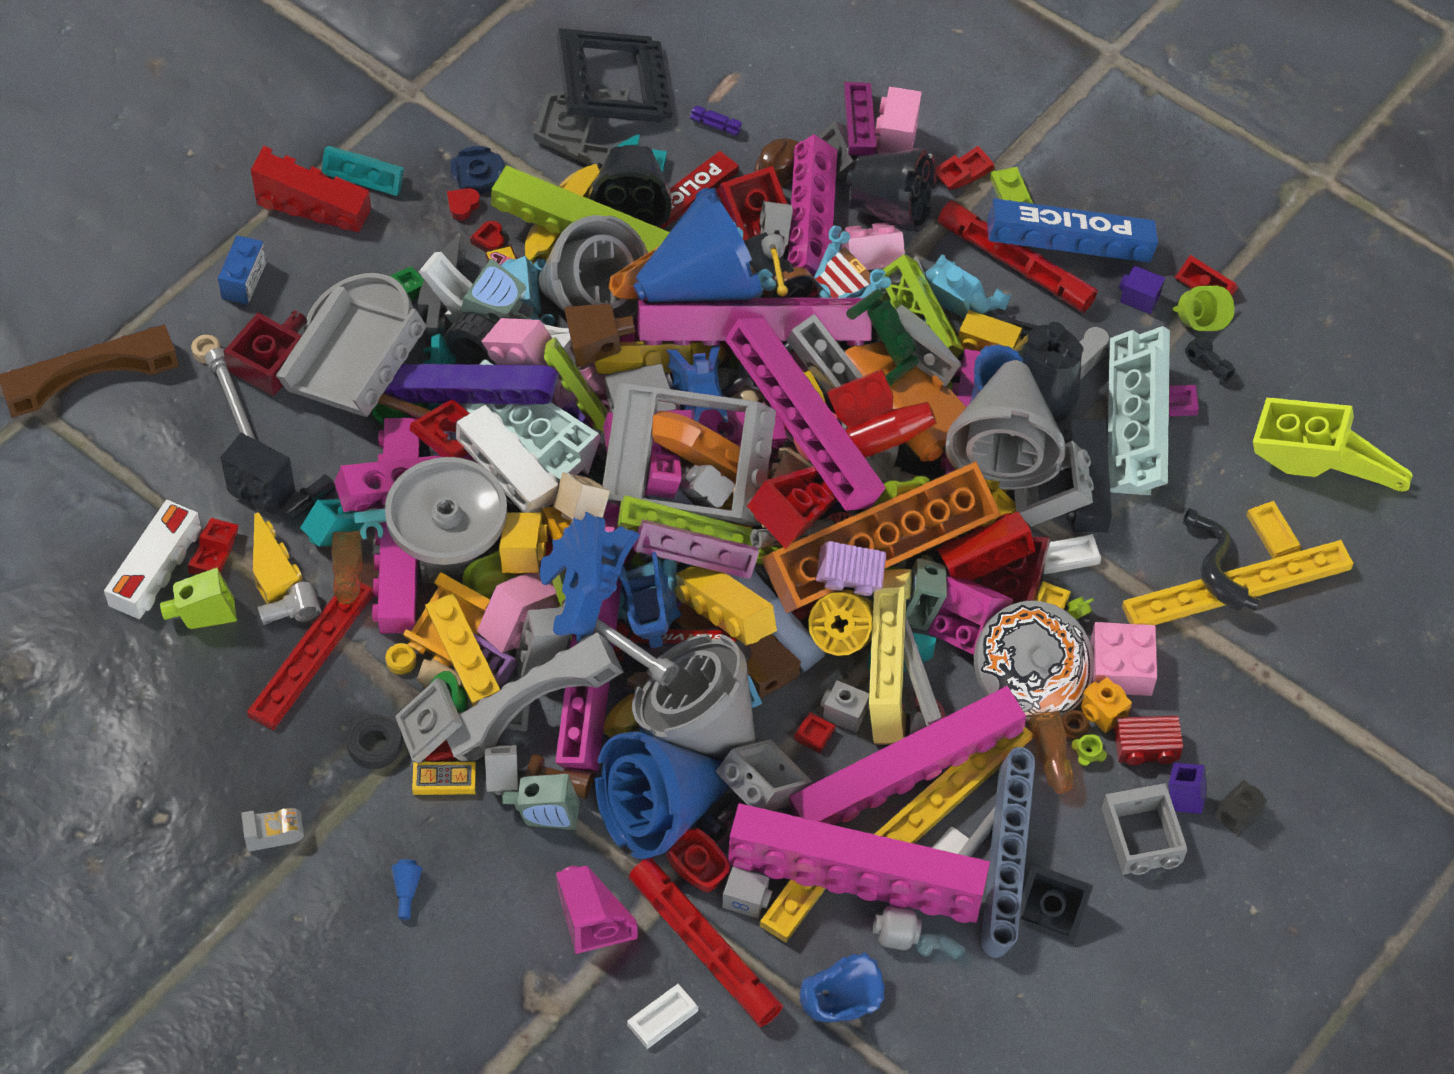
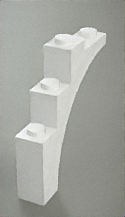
[419,252,580,369]

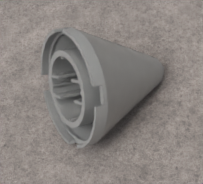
[538,215,648,320]
[945,360,1066,489]
[632,634,756,760]

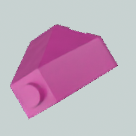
[556,865,637,954]

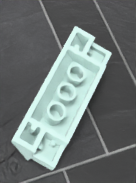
[1107,326,1170,495]
[458,360,601,484]

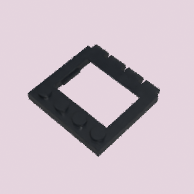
[557,28,672,122]

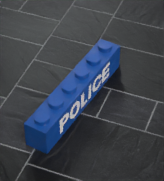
[987,198,1158,263]

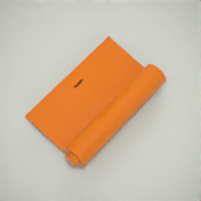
[845,342,966,462]

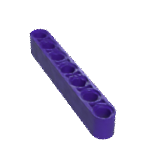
[383,364,559,405]

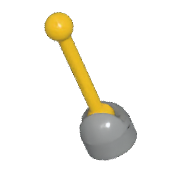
[761,234,788,297]

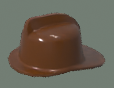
[754,138,799,187]

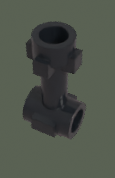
[1185,337,1236,382]
[696,792,747,841]

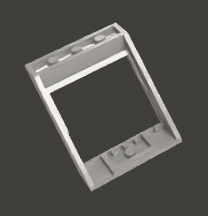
[603,383,776,526]

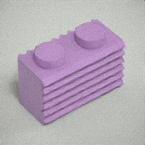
[816,541,886,596]

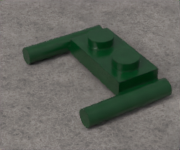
[846,289,919,386]

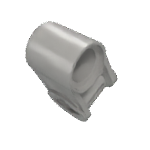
[760,201,792,247]

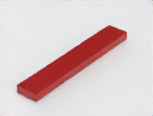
[247,576,374,731]

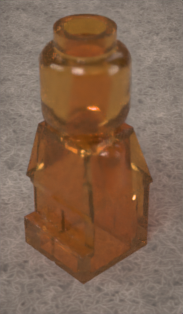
[331,531,363,604]
[1028,710,1074,794]

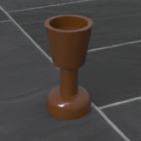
[525,754,594,800]

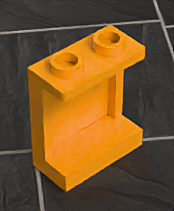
[403,572,490,667]

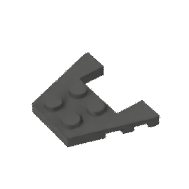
[534,88,630,170]

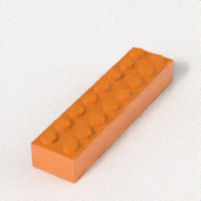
[761,462,1001,614]

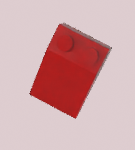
[717,166,790,249]

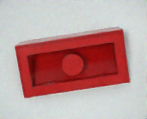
[1175,255,1238,296]

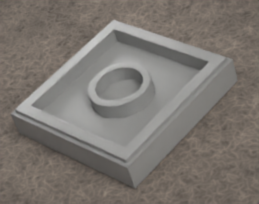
[395,678,463,763]

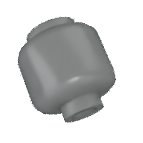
[873,906,922,951]

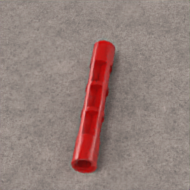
[937,200,1098,313]
[628,858,783,1027]

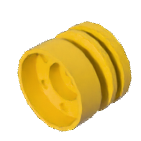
[808,590,873,656]

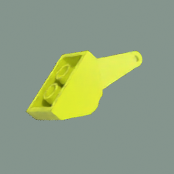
[1253,397,1413,492]

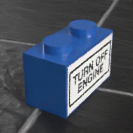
[218,235,267,305]

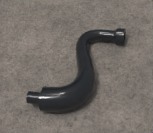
[1183,508,1259,611]

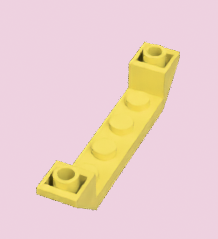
[869,569,912,745]

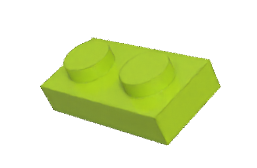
[990,167,1033,204]

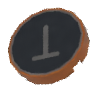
[763,267,815,298]

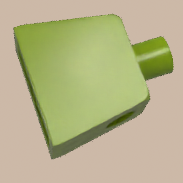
[160,568,237,629]

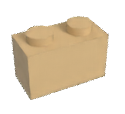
[553,472,610,523]

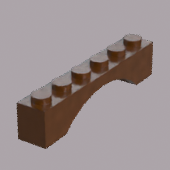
[0,324,179,418]

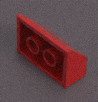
[937,511,1035,581]

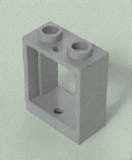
[1014,441,1094,527]
[716,739,812,811]
[1102,783,1187,875]

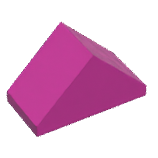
[645,451,682,499]

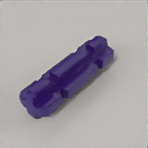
[690,105,742,136]

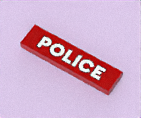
[659,151,739,229]

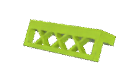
[883,254,964,357]

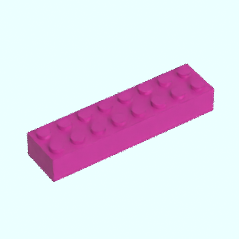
[637,298,872,345]
[728,803,990,923]

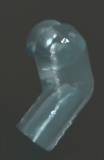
[916,933,965,961]

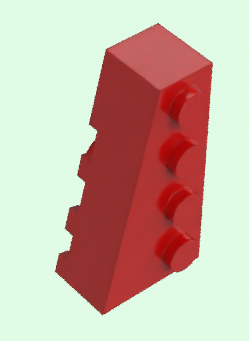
[251,145,371,232]
[747,466,838,549]

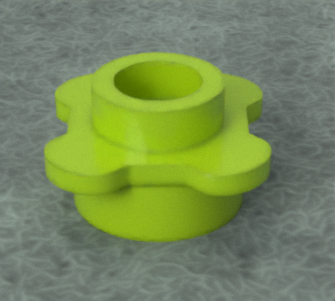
[1066,596,1094,620]
[1071,734,1107,766]

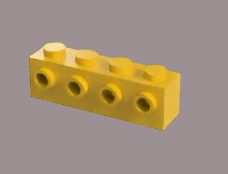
[675,565,777,646]

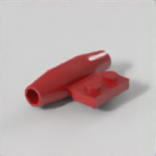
[827,368,937,458]

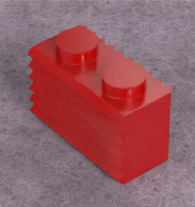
[1114,716,1183,765]

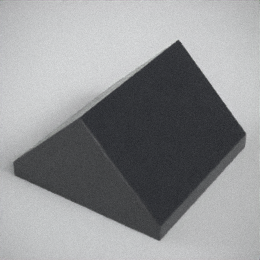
[1019,863,1094,944]

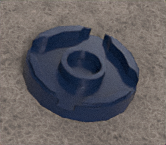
[450,146,505,194]

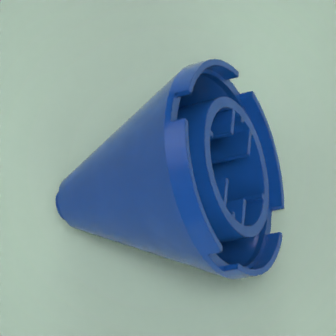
[633,191,761,303]
[595,731,730,859]

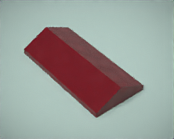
[981,537,1051,604]

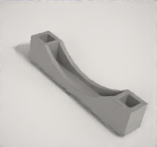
[447,632,623,762]

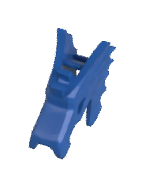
[667,345,728,434]
[540,512,640,643]
[619,552,682,648]

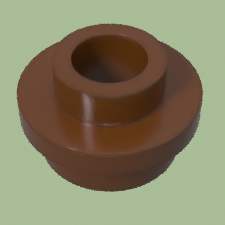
[1059,710,1090,740]

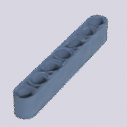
[981,747,1035,958]

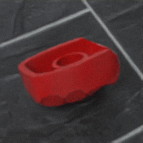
[665,828,730,893]

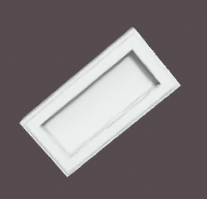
[1043,534,1101,575]
[627,984,698,1049]

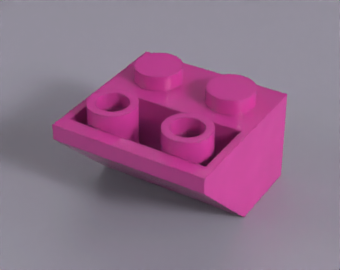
[928,577,1013,655]

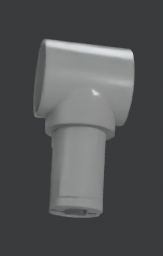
[258,582,321,625]

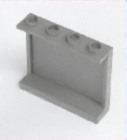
[276,285,426,417]

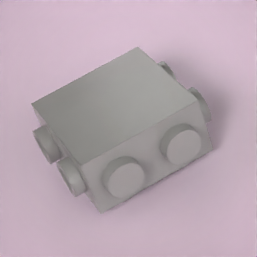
[605,364,680,413]

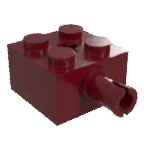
[223,310,307,396]

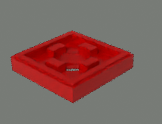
[409,399,470,458]

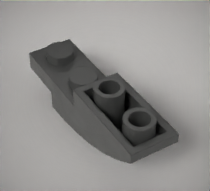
[418,239,466,345]

